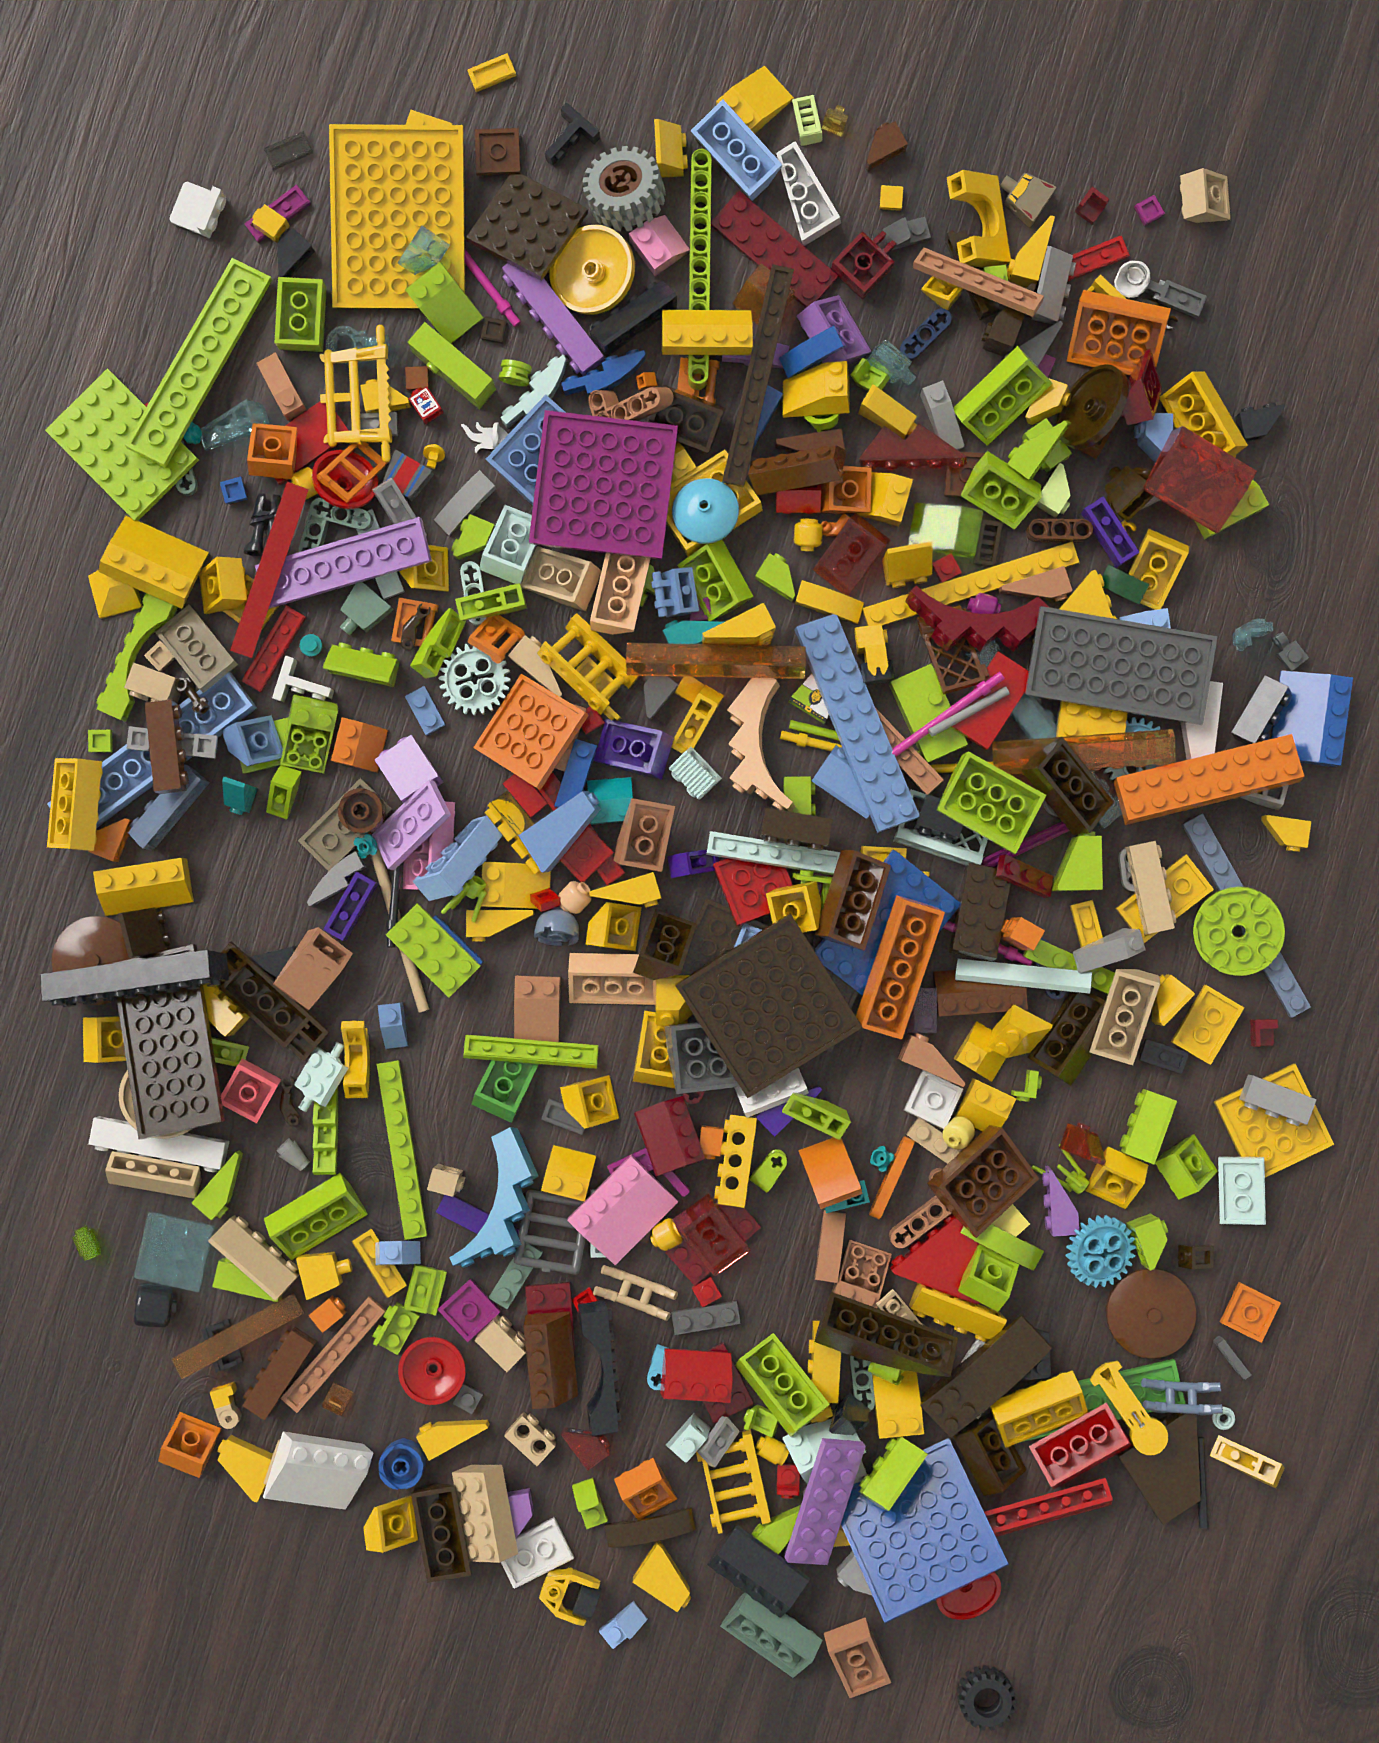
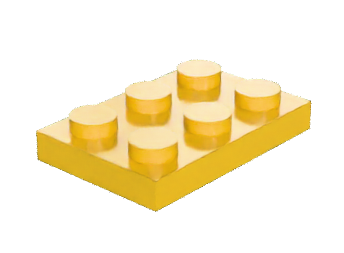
[1056,701,1127,752]
[1171,985,1244,1065]

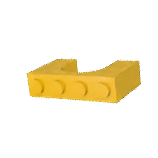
[947,170,1011,268]

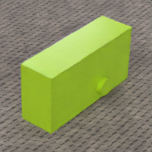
[408,322,496,409]
[889,664,968,763]

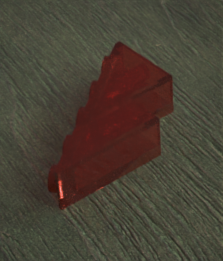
[859,424,967,470]

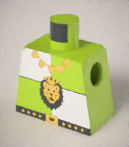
[789,674,829,724]

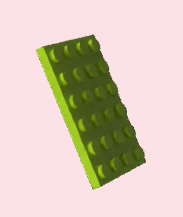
[45,368,199,521]

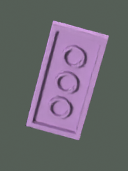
[372,779,451,870]

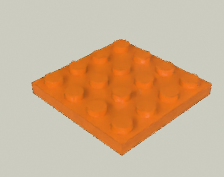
[473,674,589,790]

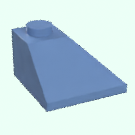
[222,715,283,766]

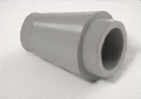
[277,1138,310,1171]

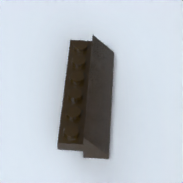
[219,941,330,1061]

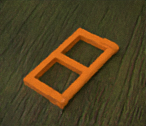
[317,442,388,503]

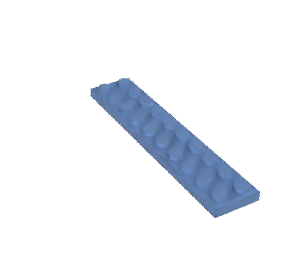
[794,614,920,833]

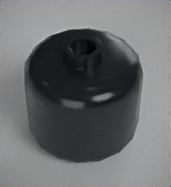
[134,1283,177,1327]

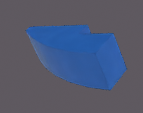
[779,325,846,378]

